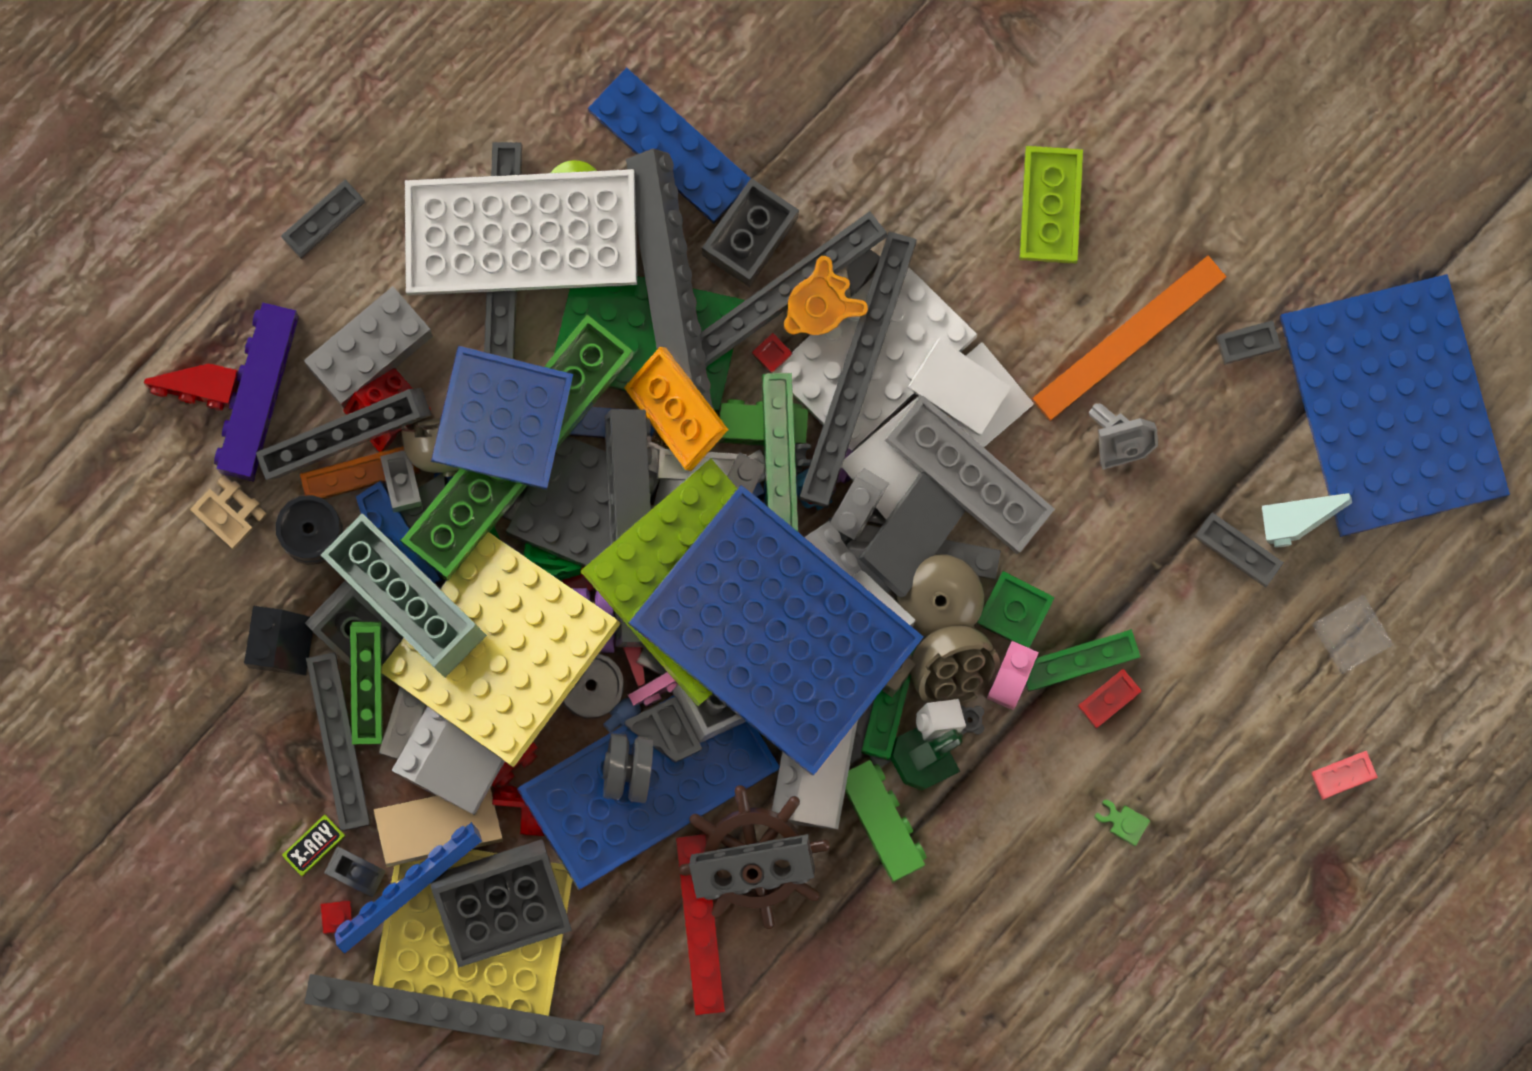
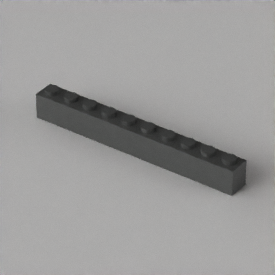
[626,148,715,411]

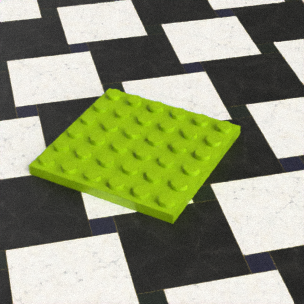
[580,458,738,706]

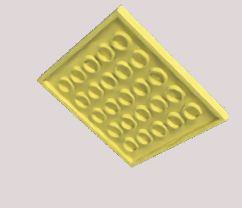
[382,532,621,767]
[373,849,573,1016]

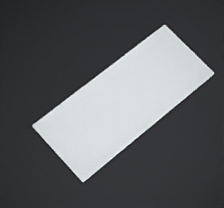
[842,342,1034,520]

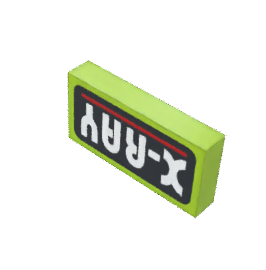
[282,815,346,877]

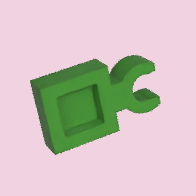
[1094,800,1150,846]

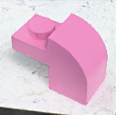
[986,641,1039,710]

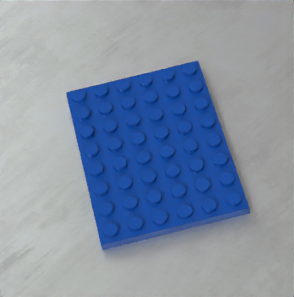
[1280,274,1510,537]
[628,485,924,775]

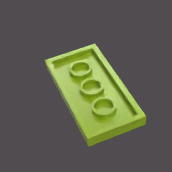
[1019,146,1083,264]

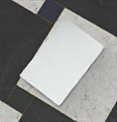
[907,339,1012,436]

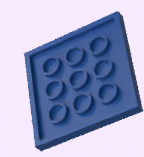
[431,346,573,489]

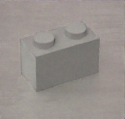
[830,468,889,540]

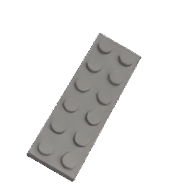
[885,396,1055,554]

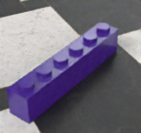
[214,302,299,482]

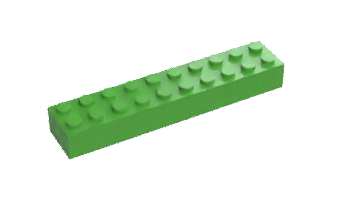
[401,315,633,580]

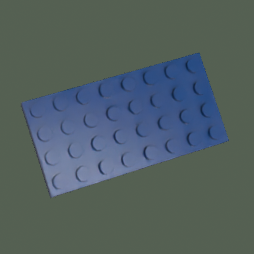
[517,695,780,890]

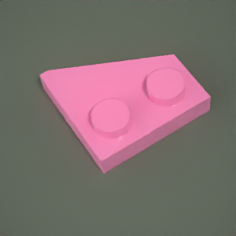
[628,672,678,707]

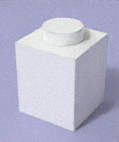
[916,699,966,741]

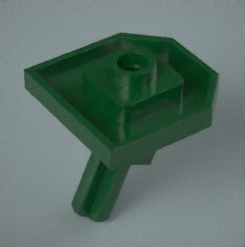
[890,728,963,791]

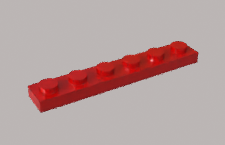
[676,834,725,1016]

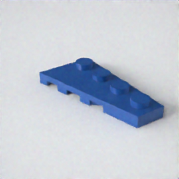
[356,481,442,584]

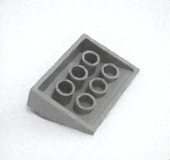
[392,706,505,815]

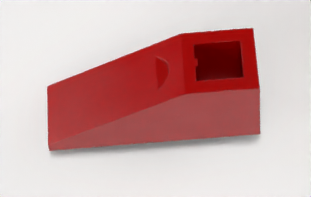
[144,363,239,411]

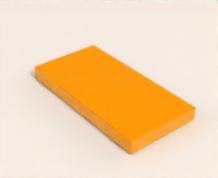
[624,346,729,471]

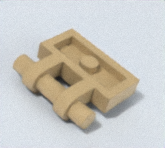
[190,475,267,550]

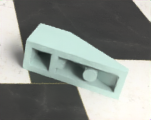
[1262,493,1352,548]

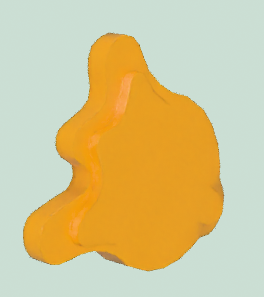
[784,256,868,335]

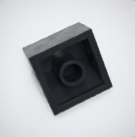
[244,606,313,676]

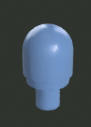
[603,698,641,733]

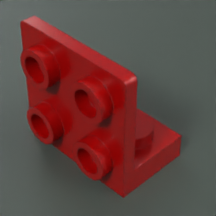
[343,368,431,452]

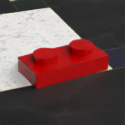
[1077,669,1142,729]

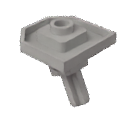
[1089,404,1158,470]

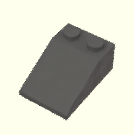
[305,581,404,677]

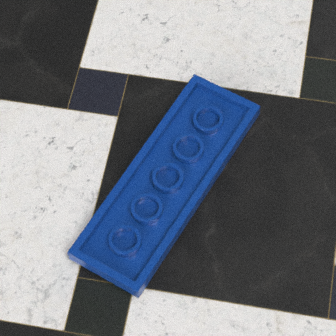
[588,67,751,224]

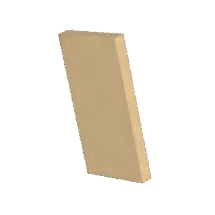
[374,788,503,867]

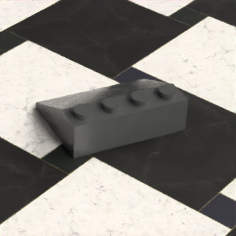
[430,839,572,968]

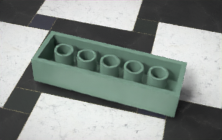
[321,513,487,678]

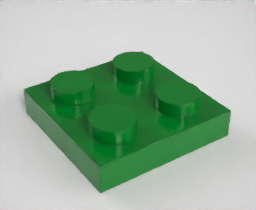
[976,571,1055,648]

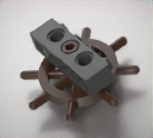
[679,785,831,929]

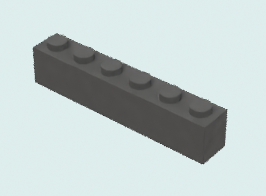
[256,388,432,480]

